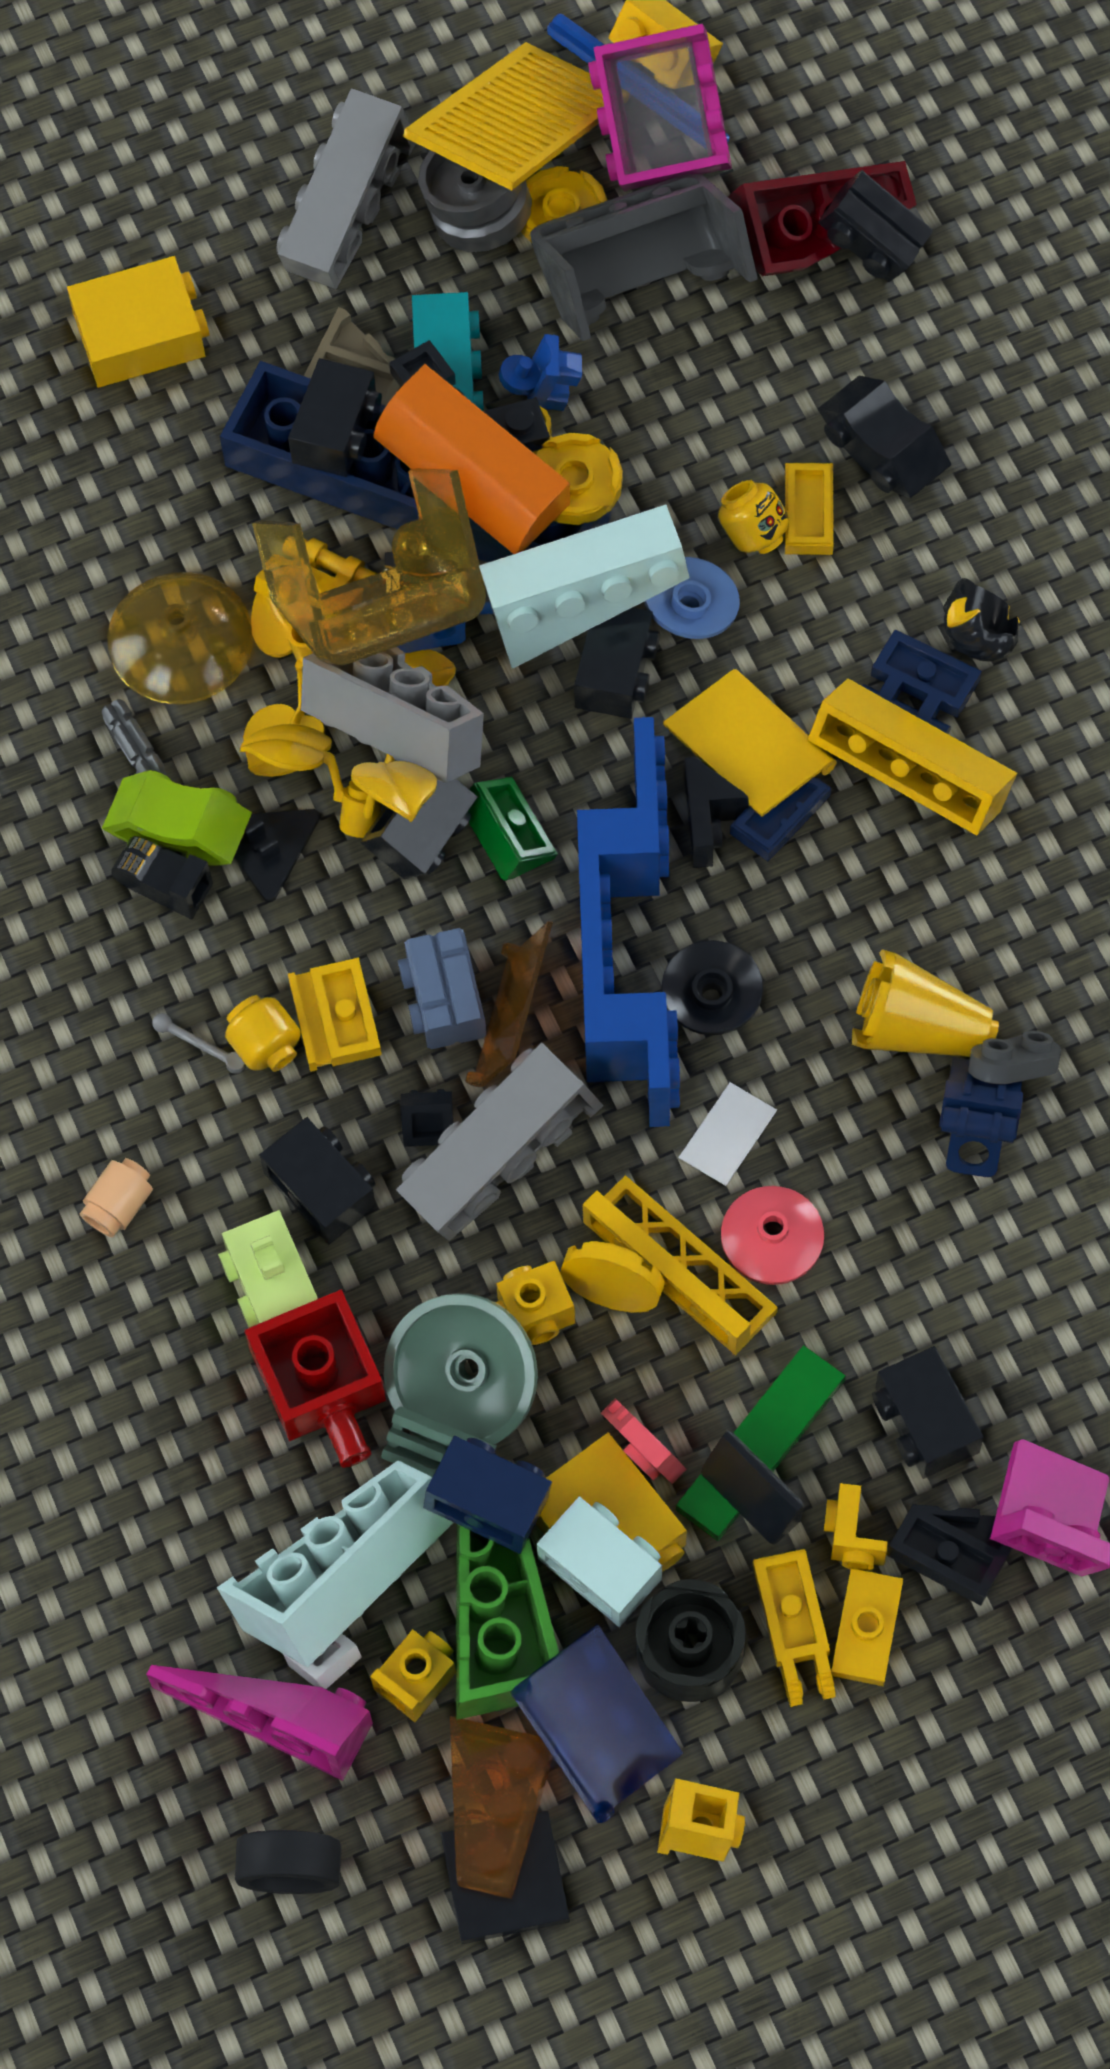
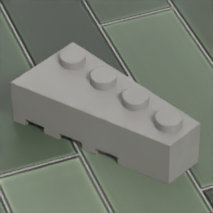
[276,88,416,289]
[301,628,484,783]
[396,1042,603,1241]

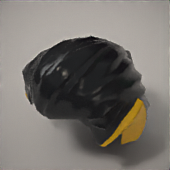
[943,578,1020,661]

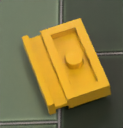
[288,957,382,1072]

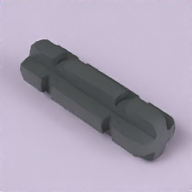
[102,699,166,775]

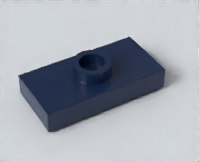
[730,776,831,862]

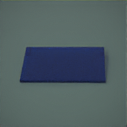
[511,1624,684,1823]

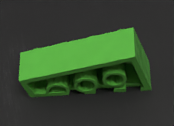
[456,1524,566,1720]

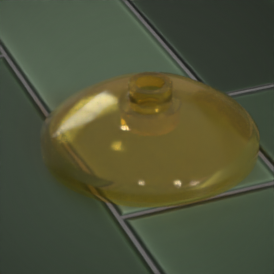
[108,572,253,704]

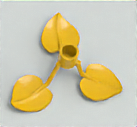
[243,593,456,777]
[240,724,437,838]

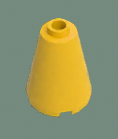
[852,949,999,1057]

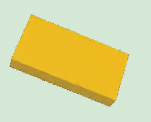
[785,463,833,555]

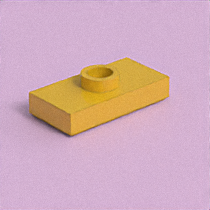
[831,1568,903,1687]

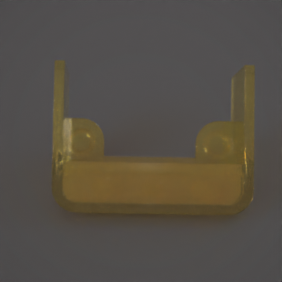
[252,468,486,665]

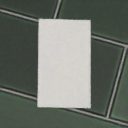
[678,1082,777,1186]

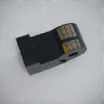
[111,836,213,920]

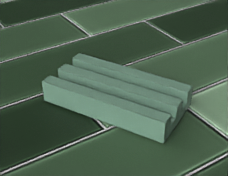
[381,1406,496,1478]

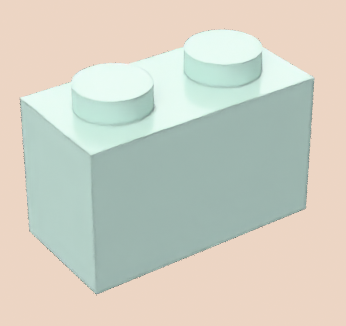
[536,1496,662,1628]

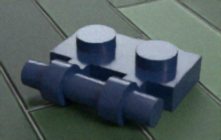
[862,629,982,734]

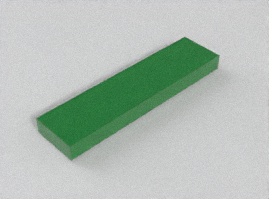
[676,1345,846,1541]

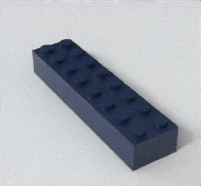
[220,361,611,563]

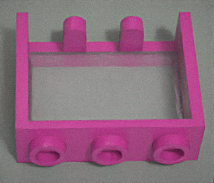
[588,24,732,192]

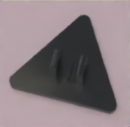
[234,809,320,902]

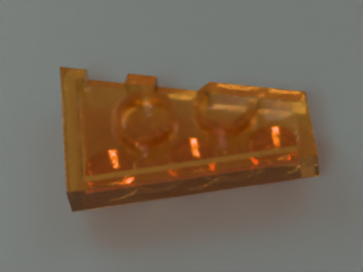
[450,1716,556,1899]

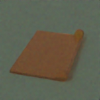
[465,921,553,1087]

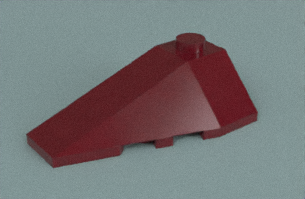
[727,161,917,277]

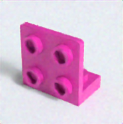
[990,1439,1110,1577]

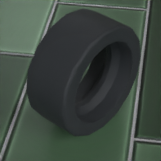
[235,1830,341,1894]

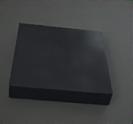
[440,1811,570,1944]

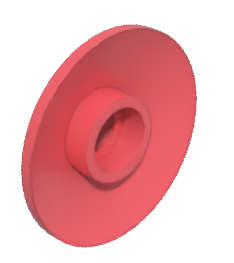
[721,1186,824,1285]

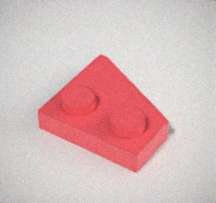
[601,1398,687,1484]

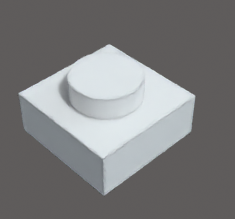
[283,1634,362,1689]

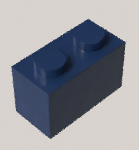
[423,1435,552,1554]

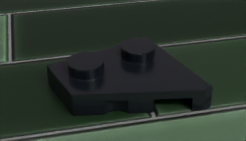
[886,1504,1013,1606]

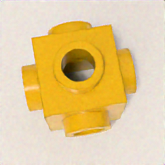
[495,1260,575,1345]

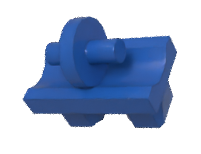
[498,334,582,411]

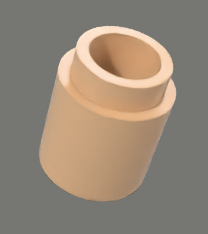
[80,1158,153,1238]

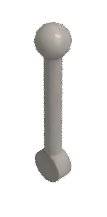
[152,1013,246,1074]

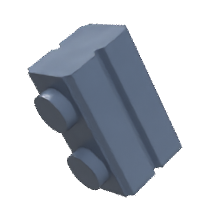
[398,928,486,1049]

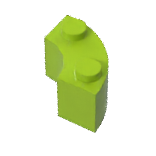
[102,770,252,866]

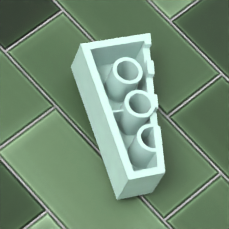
[479,505,690,669]
[217,1460,454,1668]

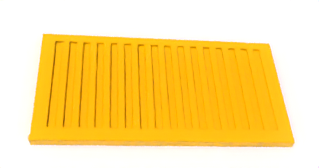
[403,42,630,191]

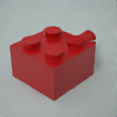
[244,1289,386,1468]

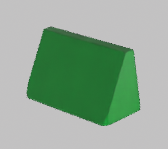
[468,776,558,881]

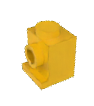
[370,1629,456,1722]
[657,1778,745,1862]

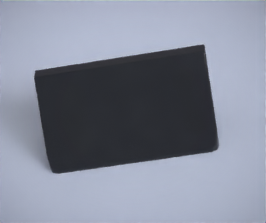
[701,1431,803,1545]

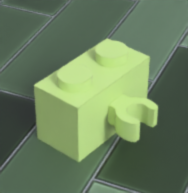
[218,1210,318,1328]

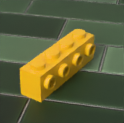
[807,678,1017,836]

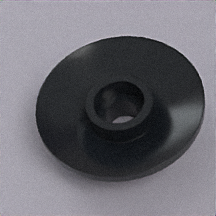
[662,940,763,1035]

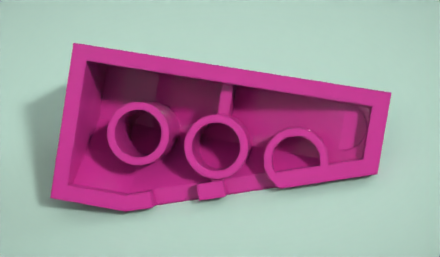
[146,1665,373,1781]

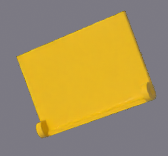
[663,669,837,817]

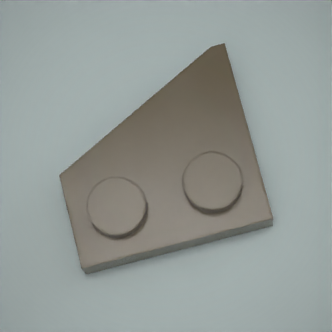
[304,307,401,406]

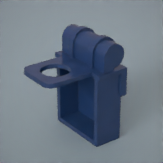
[939,1057,1023,1177]

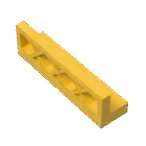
[583,1175,778,1356]

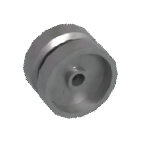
[418,150,532,252]

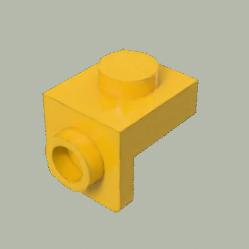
[824,1483,888,1571]

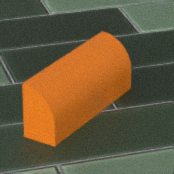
[374,364,570,554]

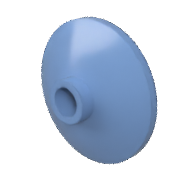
[644,557,740,639]

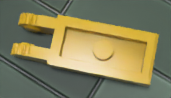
[752,1549,836,1707]

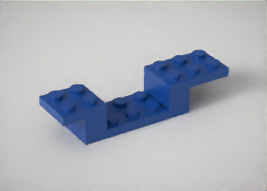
[577,717,680,1127]

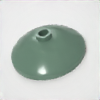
[384,1293,538,1447]

